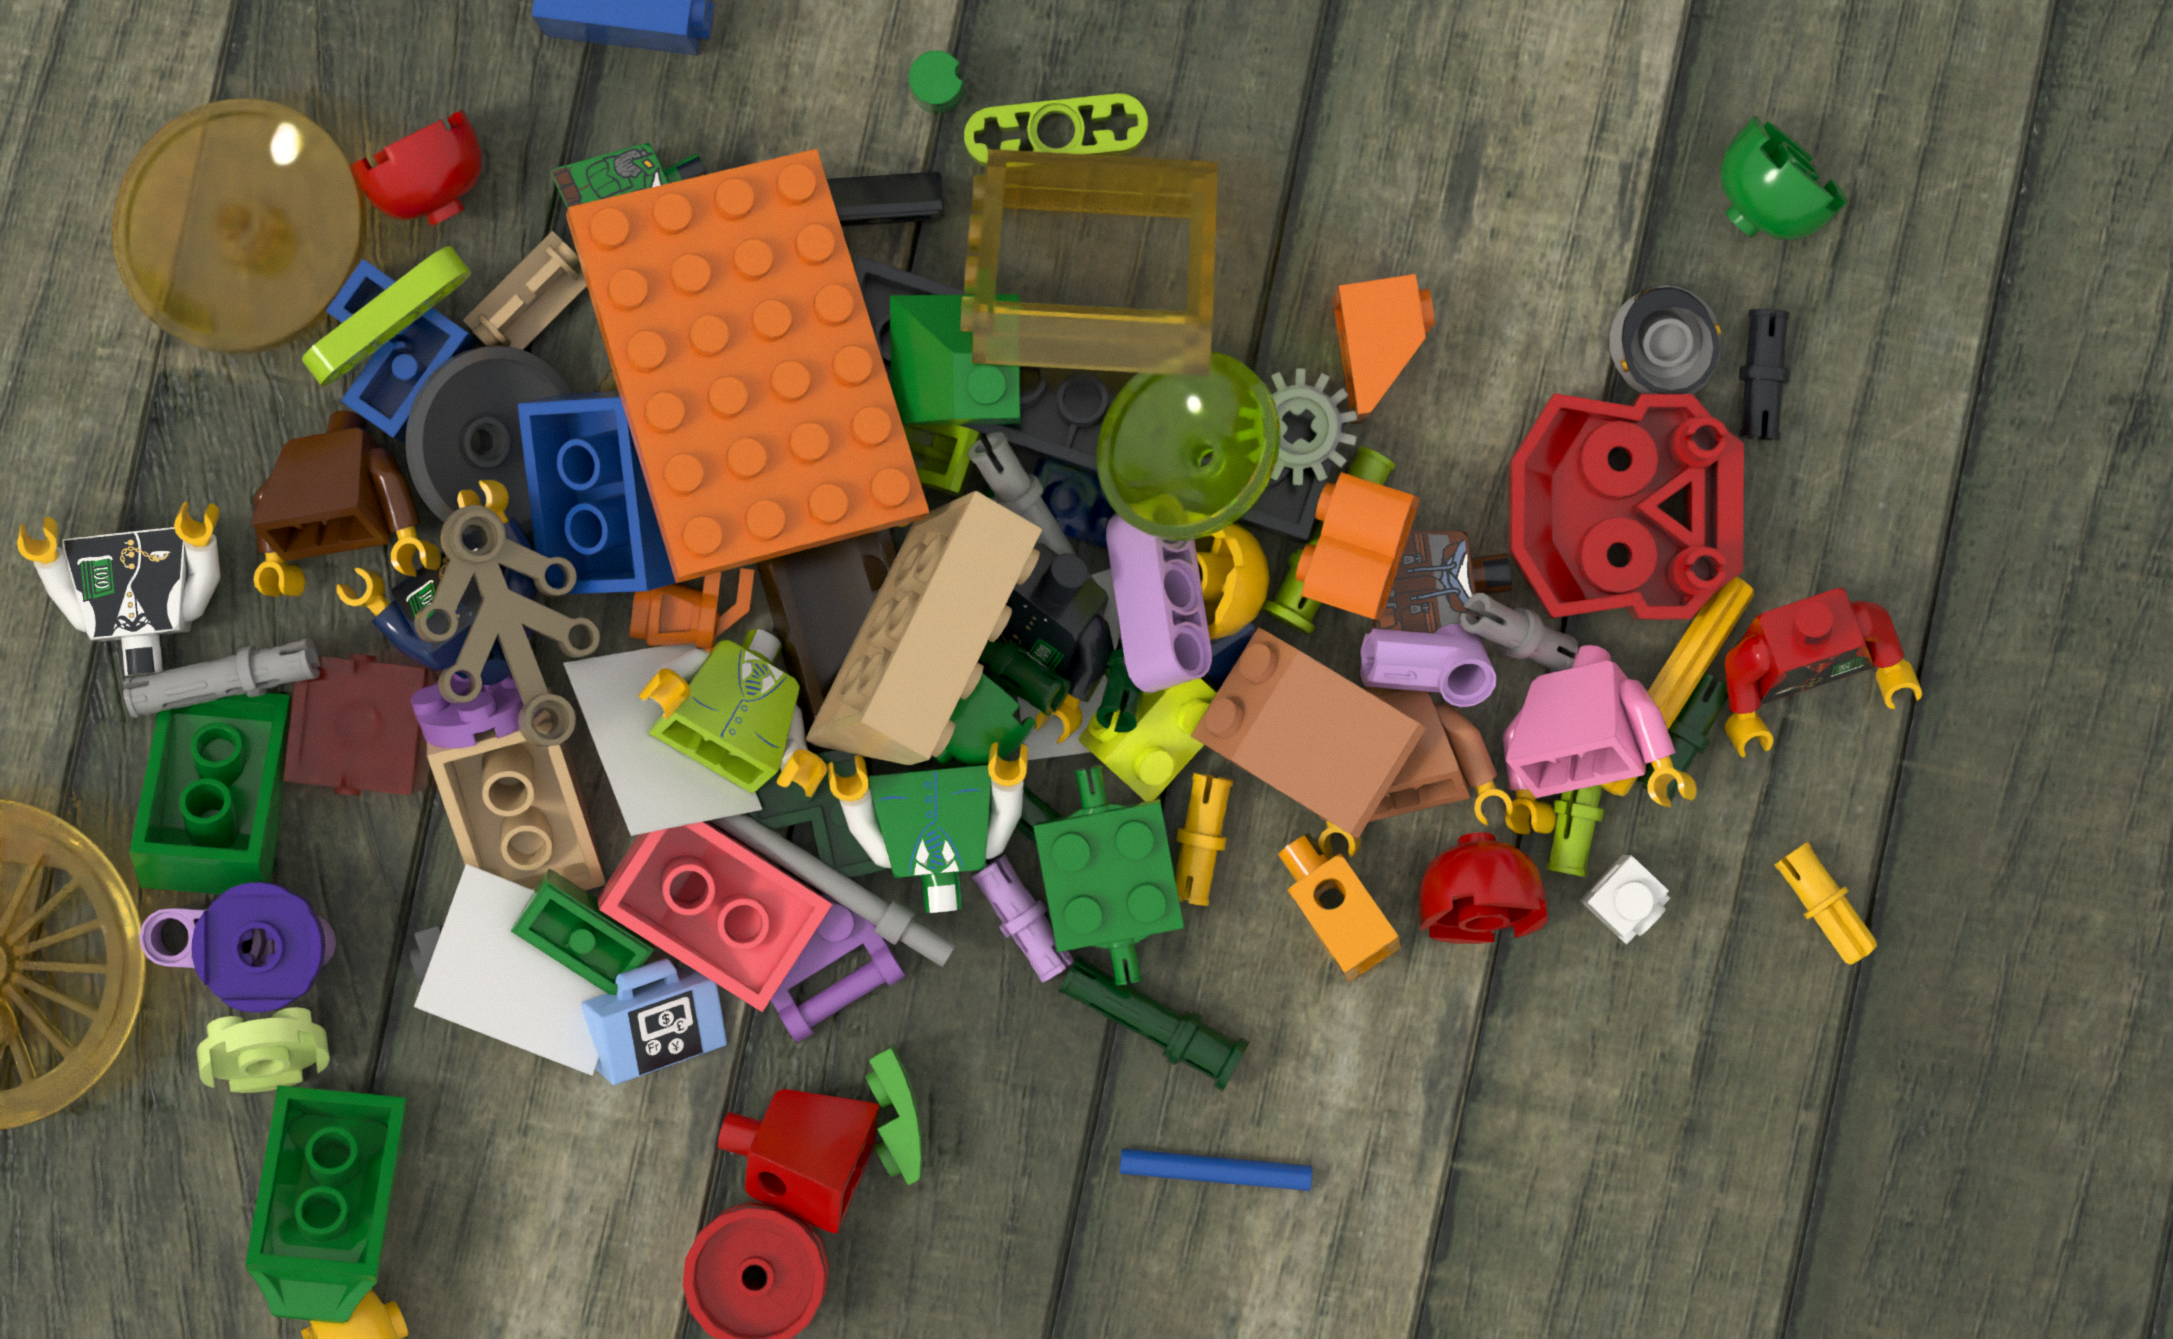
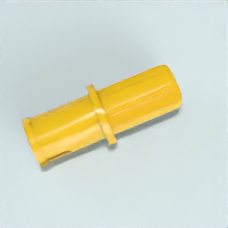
[1774,841,1877,965]

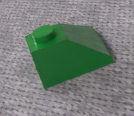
[890,294,1021,426]

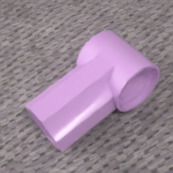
[1360,623,1496,707]

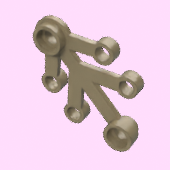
[414,505,600,747]

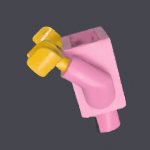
[1502,645,1697,835]

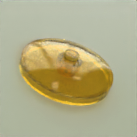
[112,99,367,354]

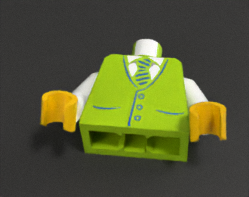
[638,629,827,798]

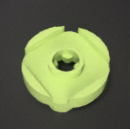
[197,1007,330,1093]

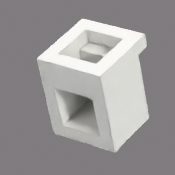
[1579,854,1670,944]

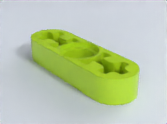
[964,93,1148,168]
[301,246,471,387]

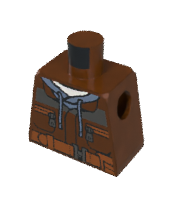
[1372,530,1512,634]

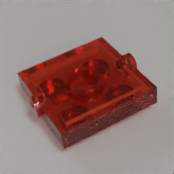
[283,653,428,796]

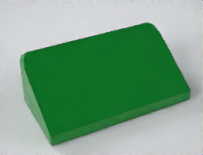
[511,869,654,995]

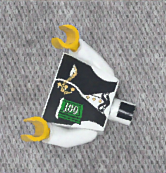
[17,502,221,676]

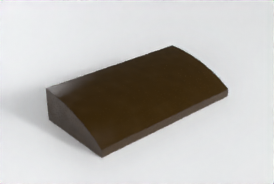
[756,528,896,754]

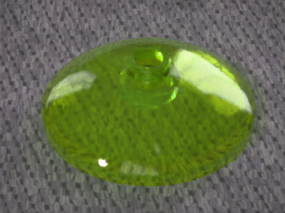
[1097,350,1281,541]

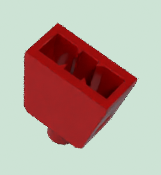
[718,1089,880,1234]

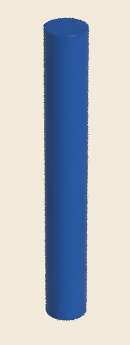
[1119,1148,1312,1191]

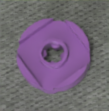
[410,671,541,748]

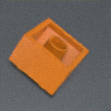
[1332,274,1435,424]

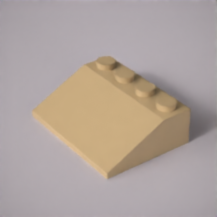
[805,491,1042,765]

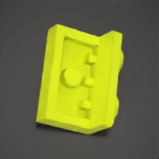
[1078,678,1217,802]

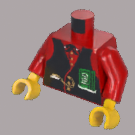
[1724,588,1922,758]

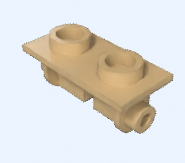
[463,231,587,350]

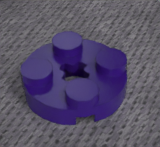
[191,882,326,1013]

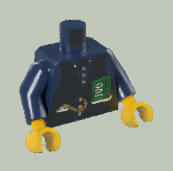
[337,480,537,685]

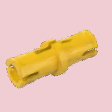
[1174,772,1233,906]

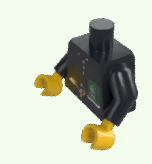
[998,542,1114,744]

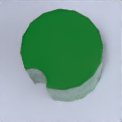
[909,50,965,114]

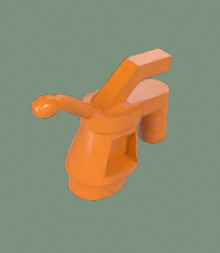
[629,568,755,652]

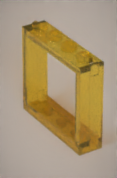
[960,149,1218,376]

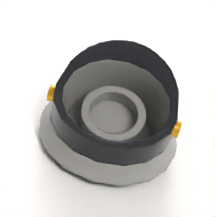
[1609,285,1722,394]

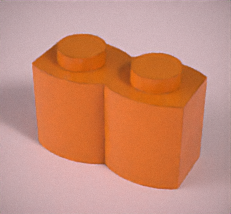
[1295,472,1420,621]

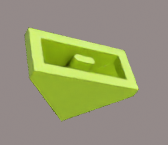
[903,425,981,498]

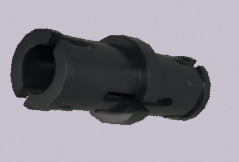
[1739,309,1790,440]

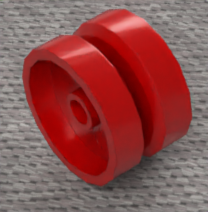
[682,1200,830,1339]

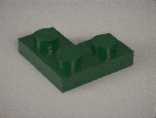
[746,750,889,878]

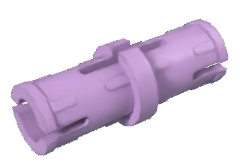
[971,854,1076,983]

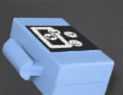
[582,958,727,1085]

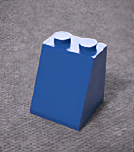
[532,0,714,56]

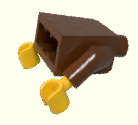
[251,410,441,597]

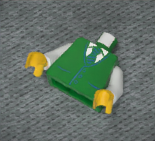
[827,742,1029,913]

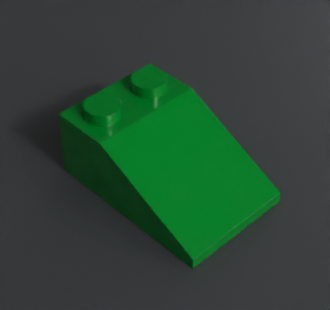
[129,693,292,895]

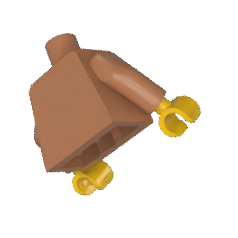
[1318,687,1513,860]

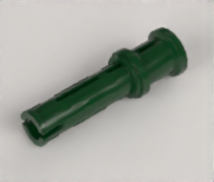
[1058,956,1250,1092]

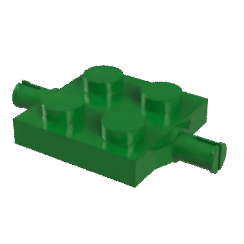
[1033,765,1184,985]

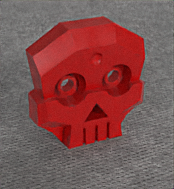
[1508,393,1744,621]

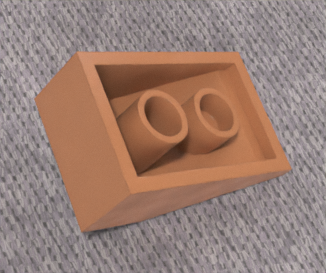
[1191,627,1427,839]

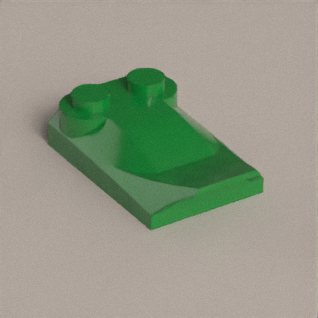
[245,1085,407,1324]

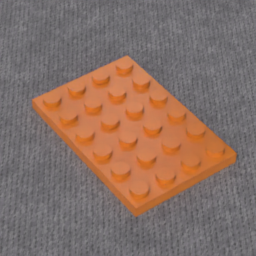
[566,148,929,583]

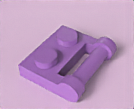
[771,893,906,1043]

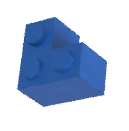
[326,259,478,444]

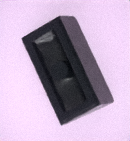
[827,172,945,227]

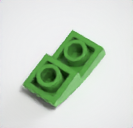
[865,1044,923,1185]

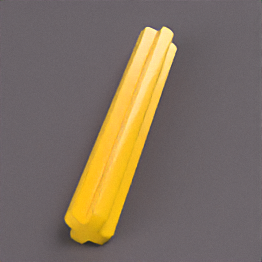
[1600,576,1754,796]

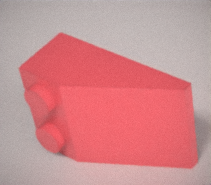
[597,821,833,1012]

